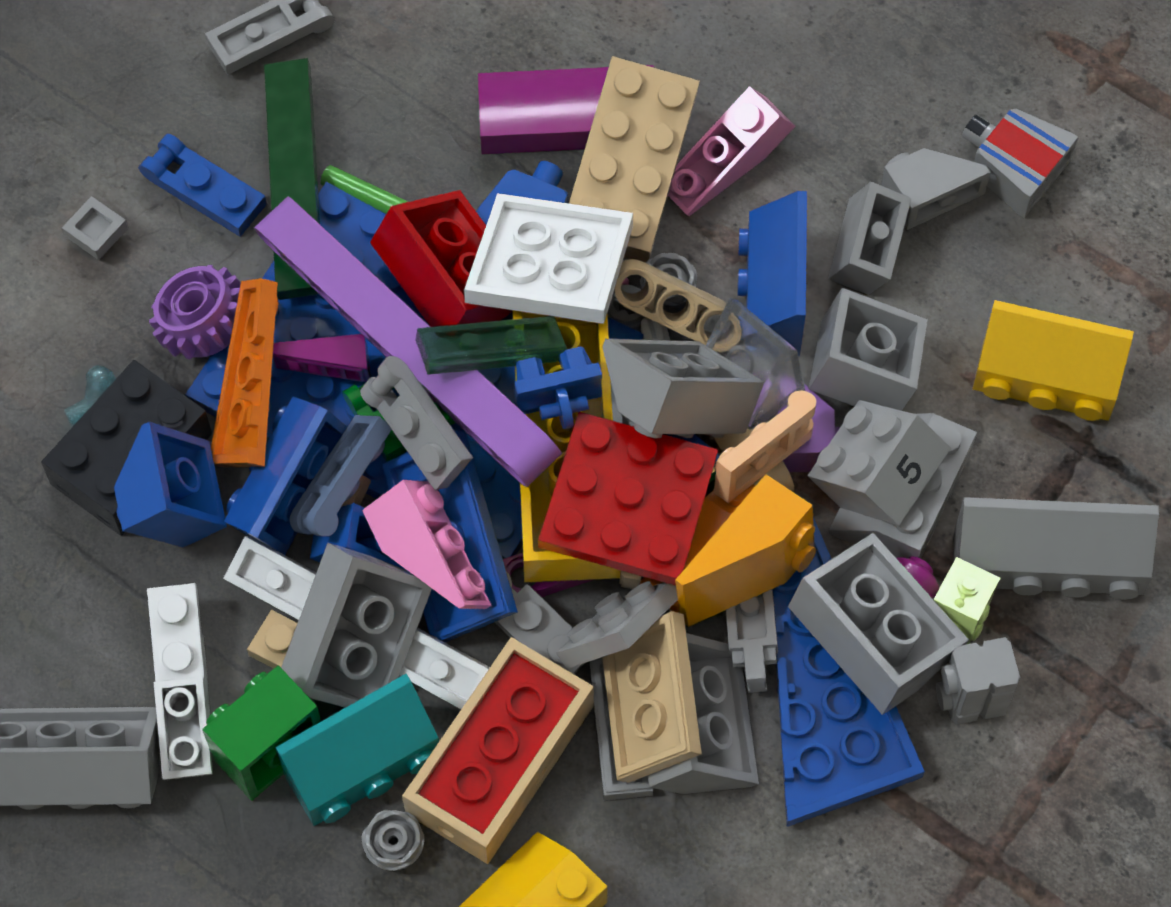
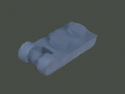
[290,415,392,536]

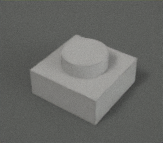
[62,196,128,260]

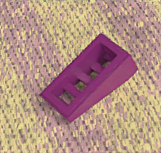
[273,334,371,382]

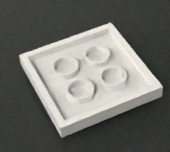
[464,193,633,324]

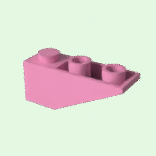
[668,86,795,216]
[362,480,492,609]

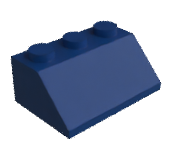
[737,191,807,357]
[224,396,347,555]

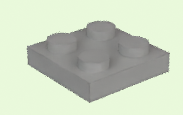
[556,581,678,669]

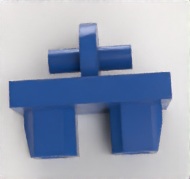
[514,346,602,429]

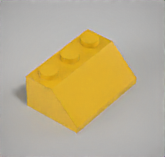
[972,300,1134,421]
[459,832,607,907]

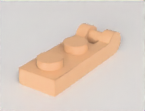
[714,390,816,503]

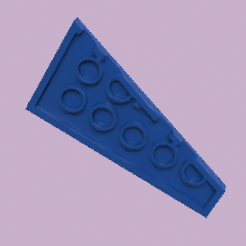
[773,517,925,827]

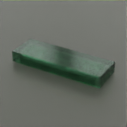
[415,316,568,375]

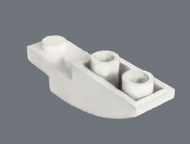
[147,583,213,780]

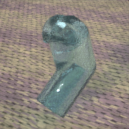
[63,365,116,427]

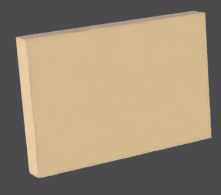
[602,611,702,783]

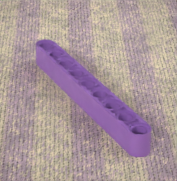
[254,196,562,487]

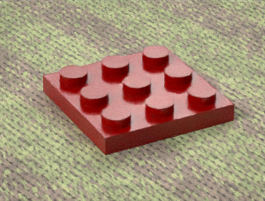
[538,412,718,586]

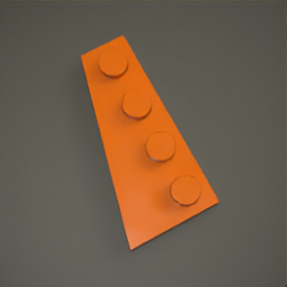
[211,278,278,467]

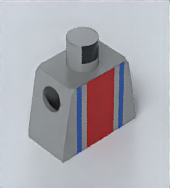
[962,109,1078,219]

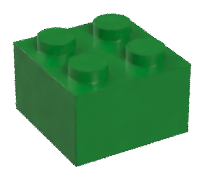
[202,665,321,801]

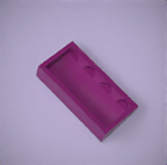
[478,65,654,154]

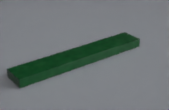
[264,58,320,300]

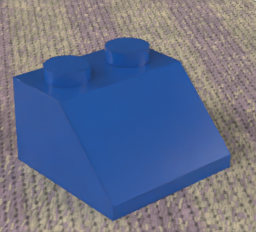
[114,422,227,548]

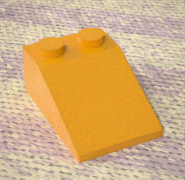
[675,474,816,627]

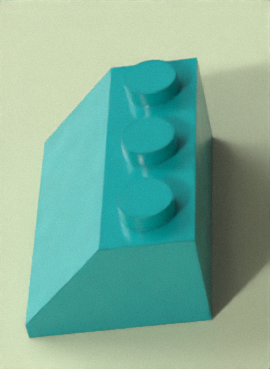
[276,674,439,826]

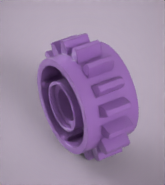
[149,265,241,359]

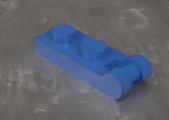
[138,133,267,237]

